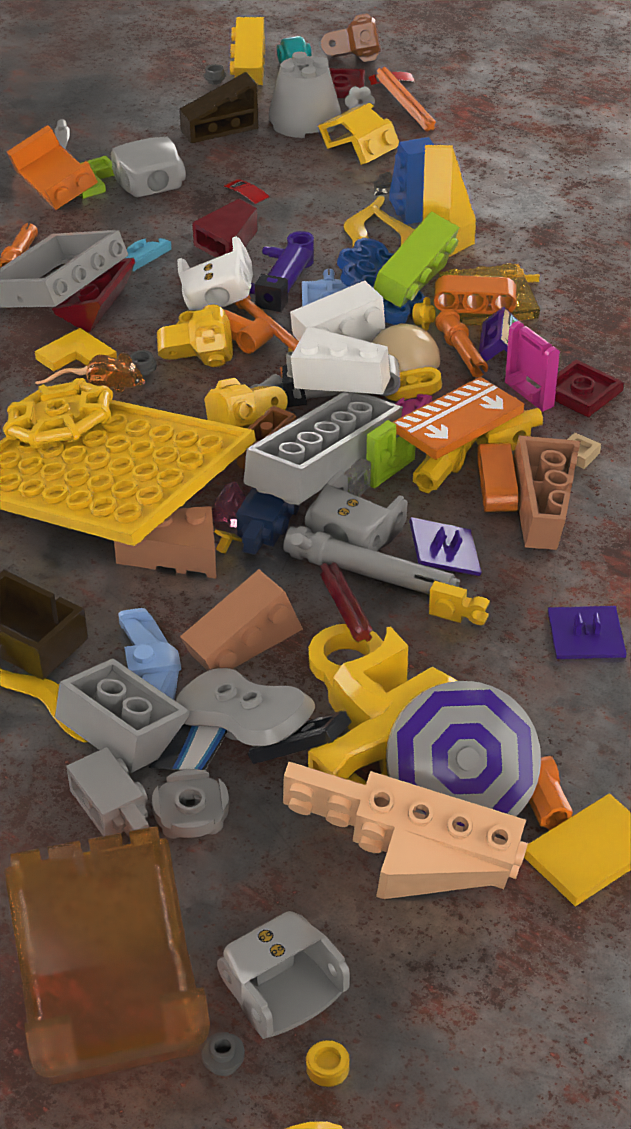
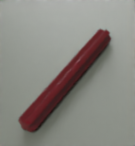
[320,562,373,643]

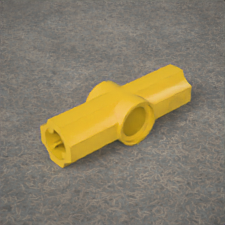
[413,437,478,493]

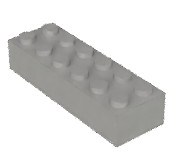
[244,392,402,505]

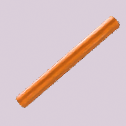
[376,67,436,132]

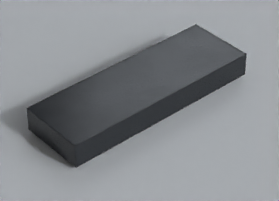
[247,711,352,764]

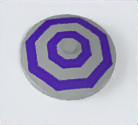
[386,681,541,827]

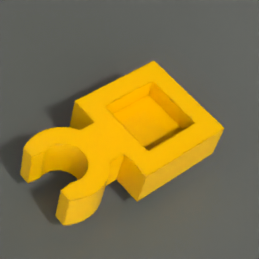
[429,581,490,625]

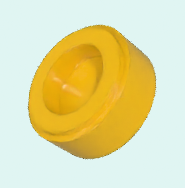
[306,1040,350,1087]

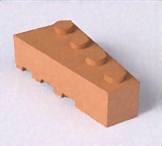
[513,436,581,550]

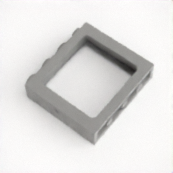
[0,230,128,308]

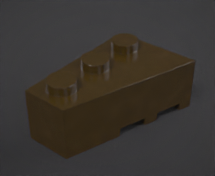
[179,72,259,144]

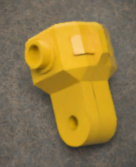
[157,304,233,367]
[204,378,288,429]

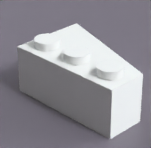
[290,281,385,342]
[291,326,390,394]

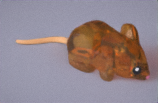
[35,352,145,393]

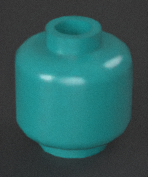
[277,36,312,63]

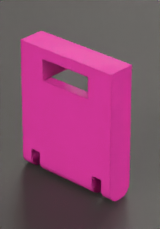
[505,321,560,412]

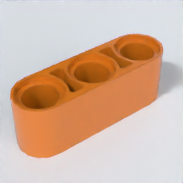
[434,275,517,314]
[477,443,518,512]

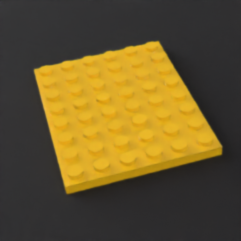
[0,400,256,546]

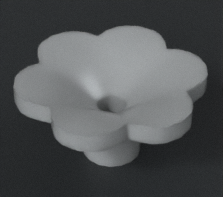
[345,87,375,110]

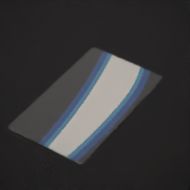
[149,724,228,771]

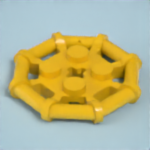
[3,378,113,448]

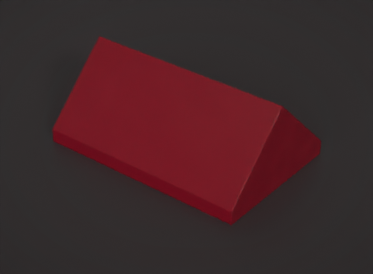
[52,257,135,333]

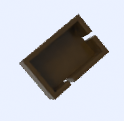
[0,569,88,680]

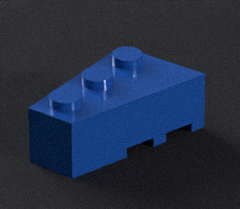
[389,137,434,225]

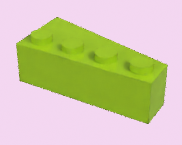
[373,211,459,308]

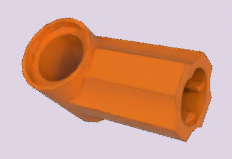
[224,309,273,354]
[529,756,573,831]

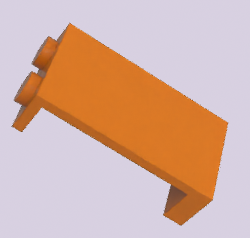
[7,125,98,210]

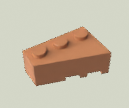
[114,506,217,579]
[180,569,303,671]

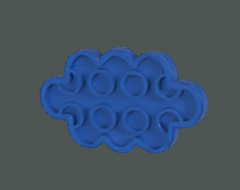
[337,238,425,325]

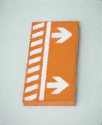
[393,377,525,460]

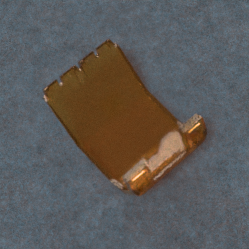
[4,826,210,1085]

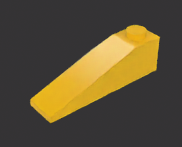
[422,145,476,258]

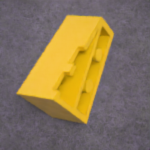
[230,17,266,85]

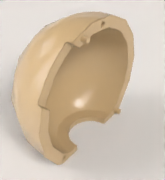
[372,323,441,372]

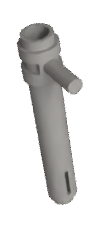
[283,526,460,595]

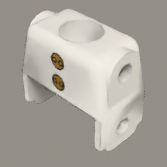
[177,236,253,311]

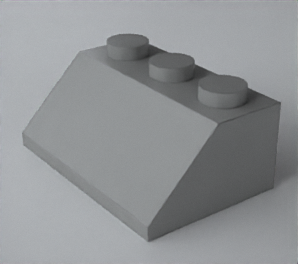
[55,658,190,773]

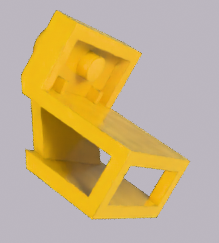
[318,103,399,165]

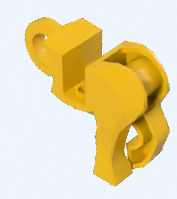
[308,624,457,785]

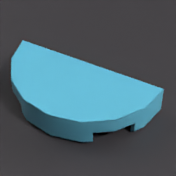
[125,238,172,271]

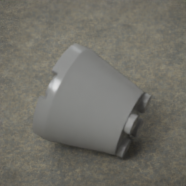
[269,52,341,138]

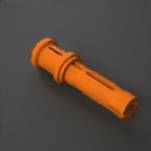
[0,223,38,268]
[435,309,488,377]

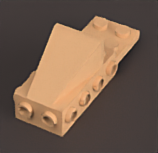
[283,762,528,899]

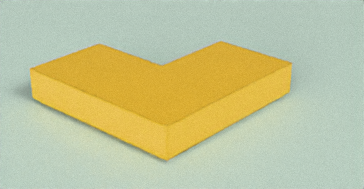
[35,328,117,371]

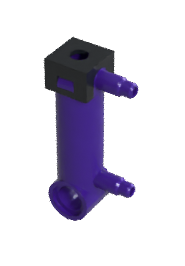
[249,231,314,312]

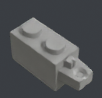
[66,747,150,845]

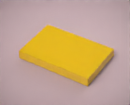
[524,793,631,906]

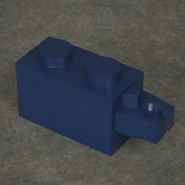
[236,487,300,555]

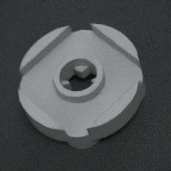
[152,769,229,839]

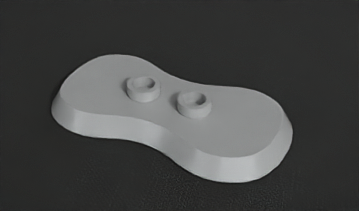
[176,668,315,746]

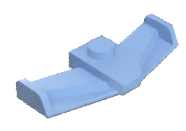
[118,608,181,701]

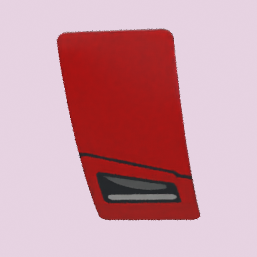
[368,72,414,85]
[223,179,269,204]

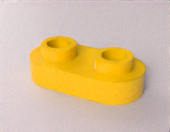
[385,367,442,401]

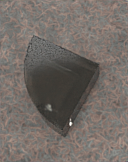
[373,171,393,196]

